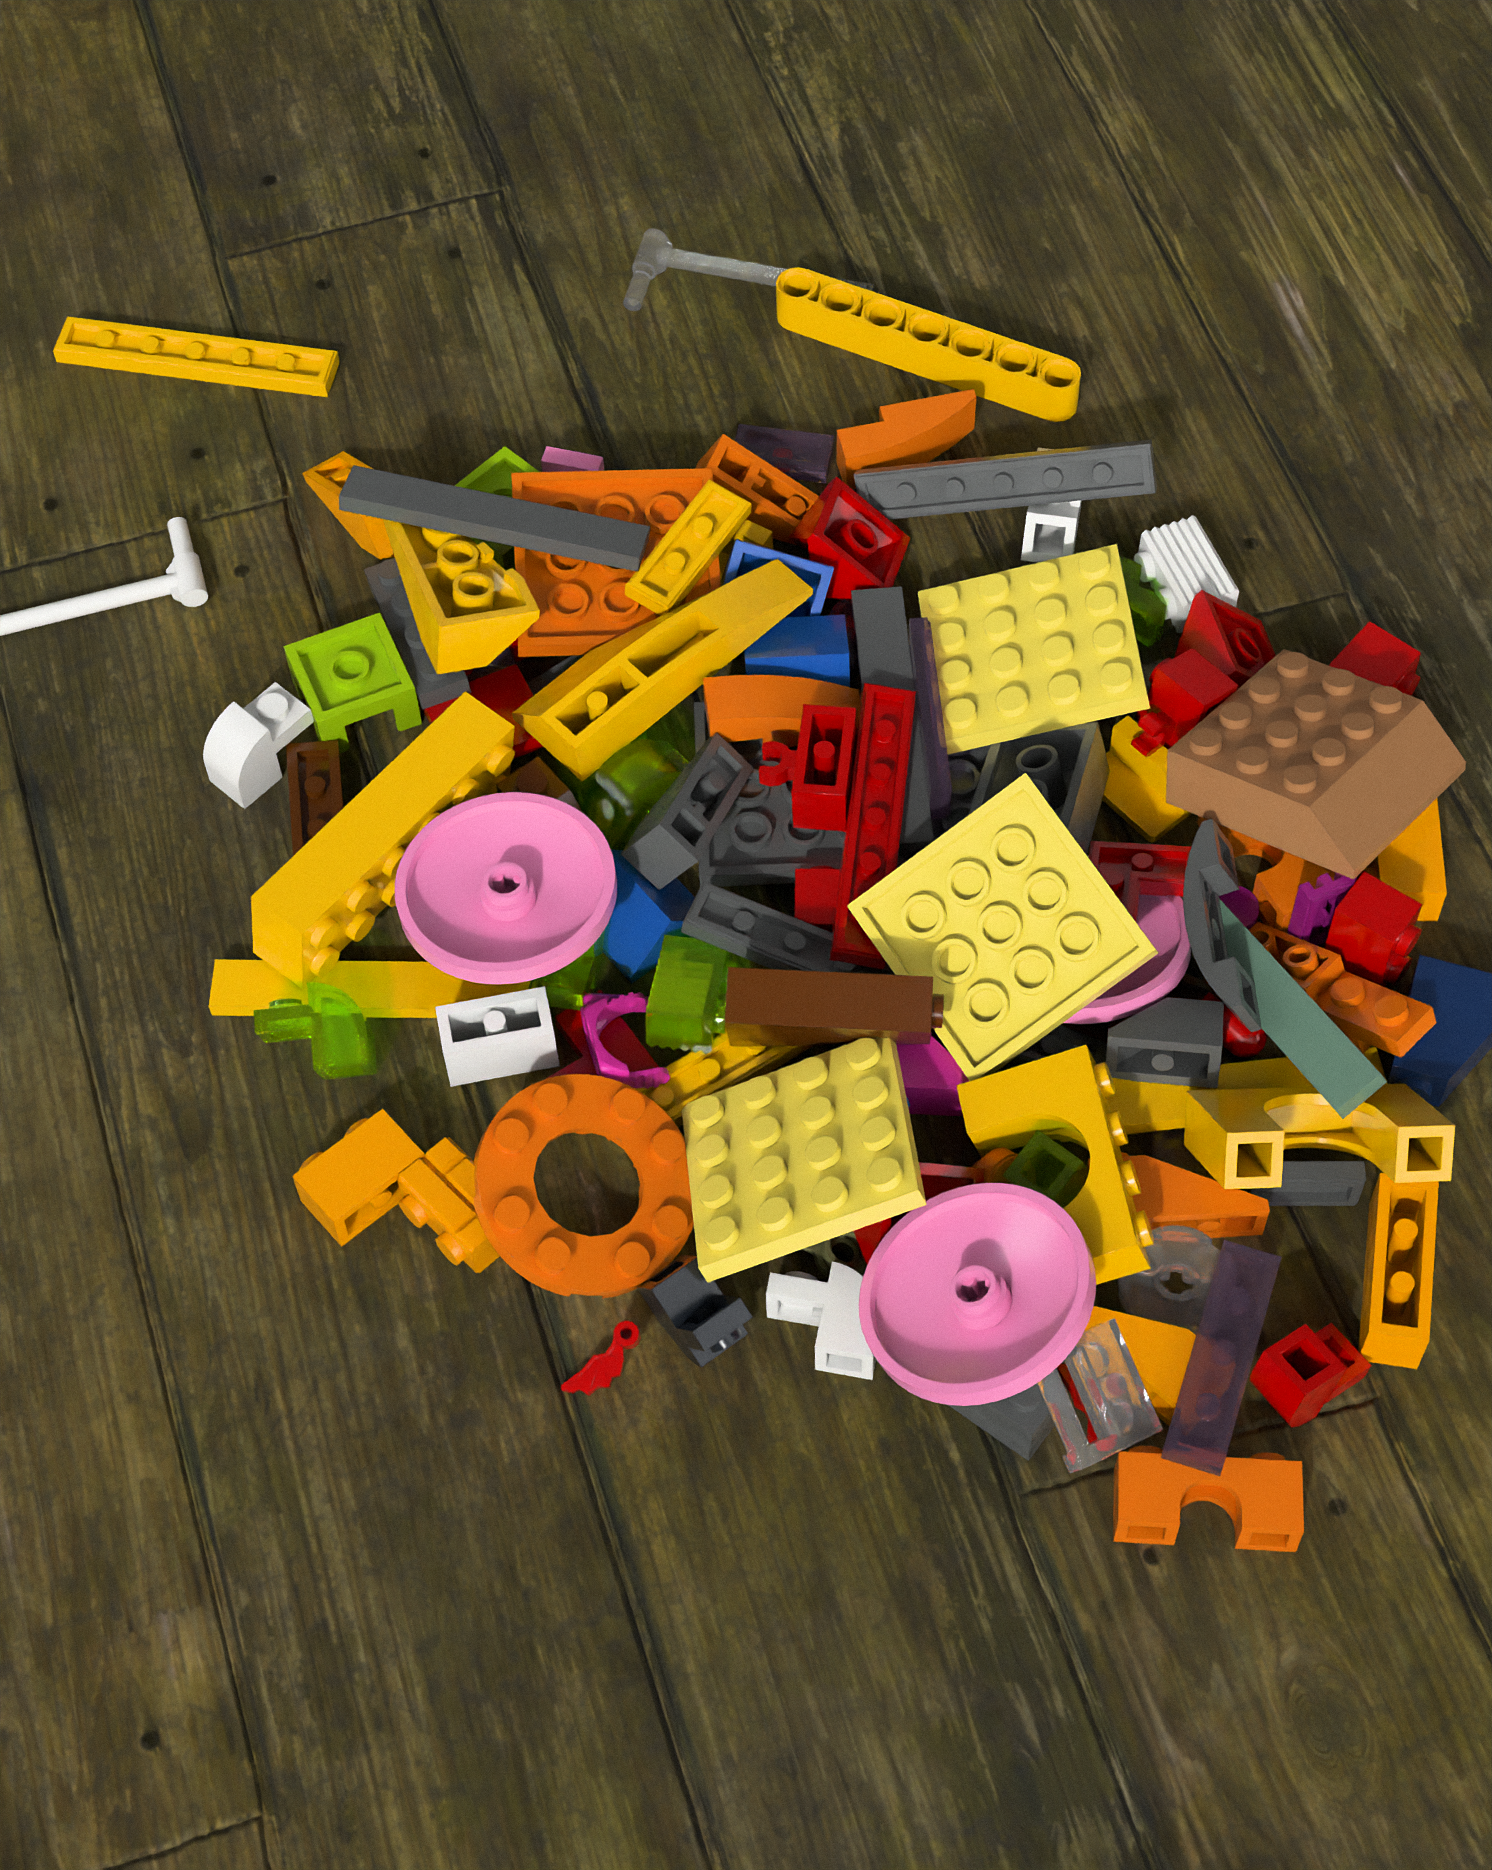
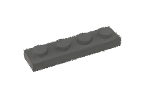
[364,558,471,710]

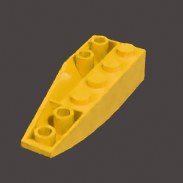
[512,559,813,782]

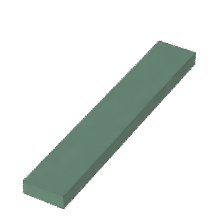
[1181,897,1387,1119]

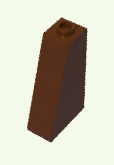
[725,967,944,1047]

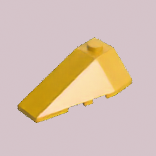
[383,519,540,675]

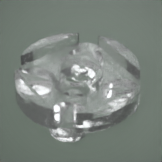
[1117,1225,1236,1338]

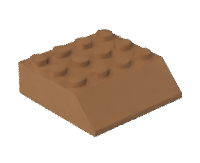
[1166,649,1466,880]

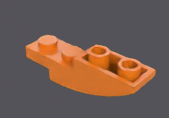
[1249,922,1437,1058]

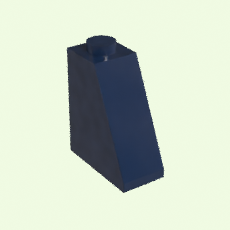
[1387,955,1492,1107]

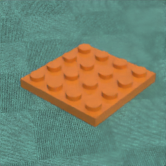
[511,468,721,657]

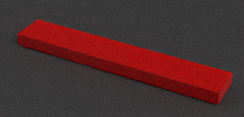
[829,682,916,969]

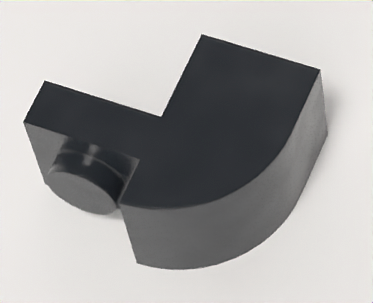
[637,1254,753,1367]

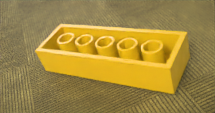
[251,691,515,989]

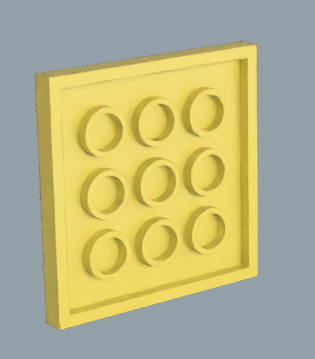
[918,544,1150,756]
[847,773,1158,1081]
[682,1038,927,1282]

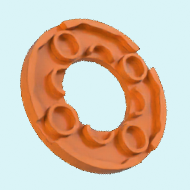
[473,1074,694,1299]

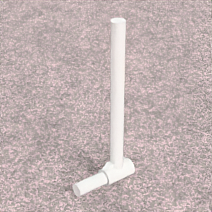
[0,517,208,636]

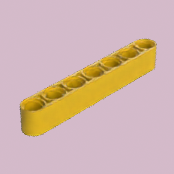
[776,267,1081,422]

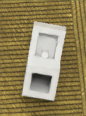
[1021,448,1082,562]
[203,682,314,809]
[766,1262,876,1380]

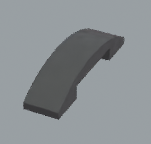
[1183,819,1262,1032]

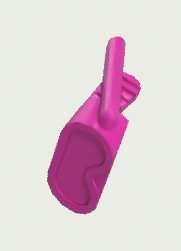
[580,992,670,1089]

